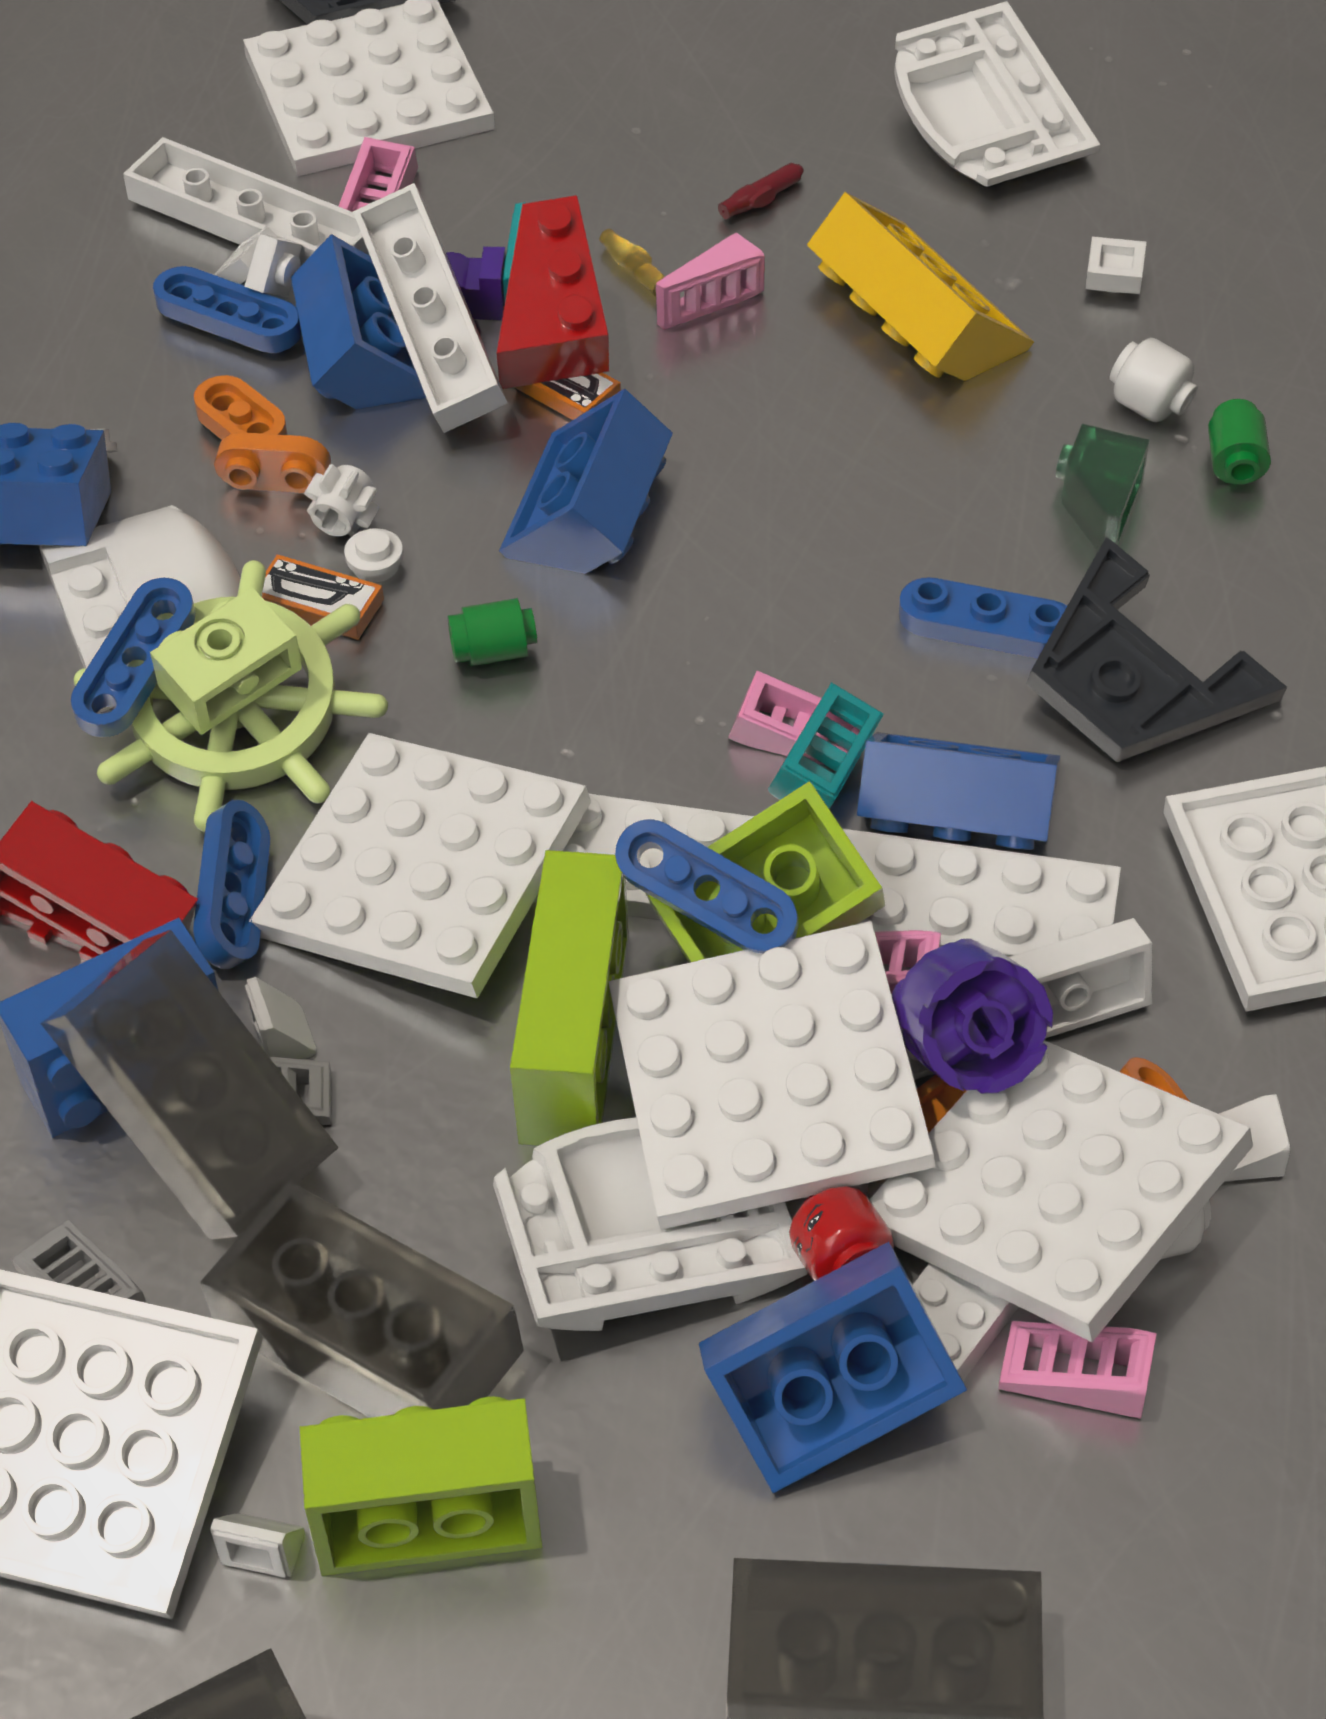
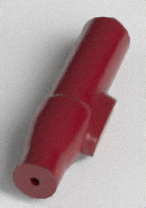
[718,163,804,219]

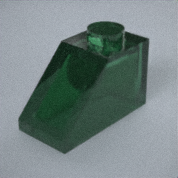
[1056,424,1150,551]

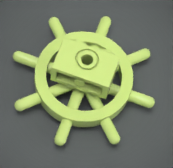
[74,560,388,832]

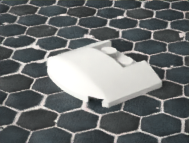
[894,1,1100,187]
[39,505,240,712]
[493,1117,808,1331]

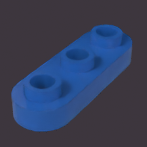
[153,266,302,353]
[71,577,196,737]
[899,577,1067,659]
[193,800,270,969]
[615,819,798,953]

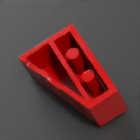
[497,195,609,389]
[0,800,198,961]

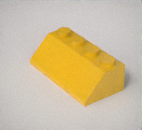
[807,192,1034,381]

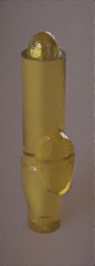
[599,229,665,297]

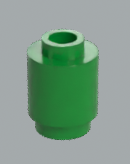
[1208,399,1271,484]
[447,598,538,667]

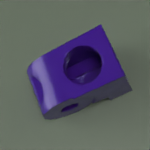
[446,246,506,321]

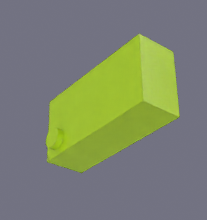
[510,850,629,1146]

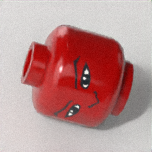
[789,1186,894,1281]

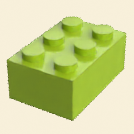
[645,781,885,963]
[299,1396,543,1576]

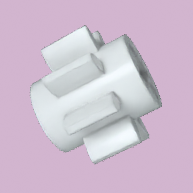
[304,464,380,537]

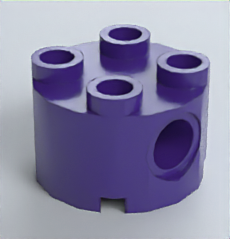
[892,938,1053,1094]

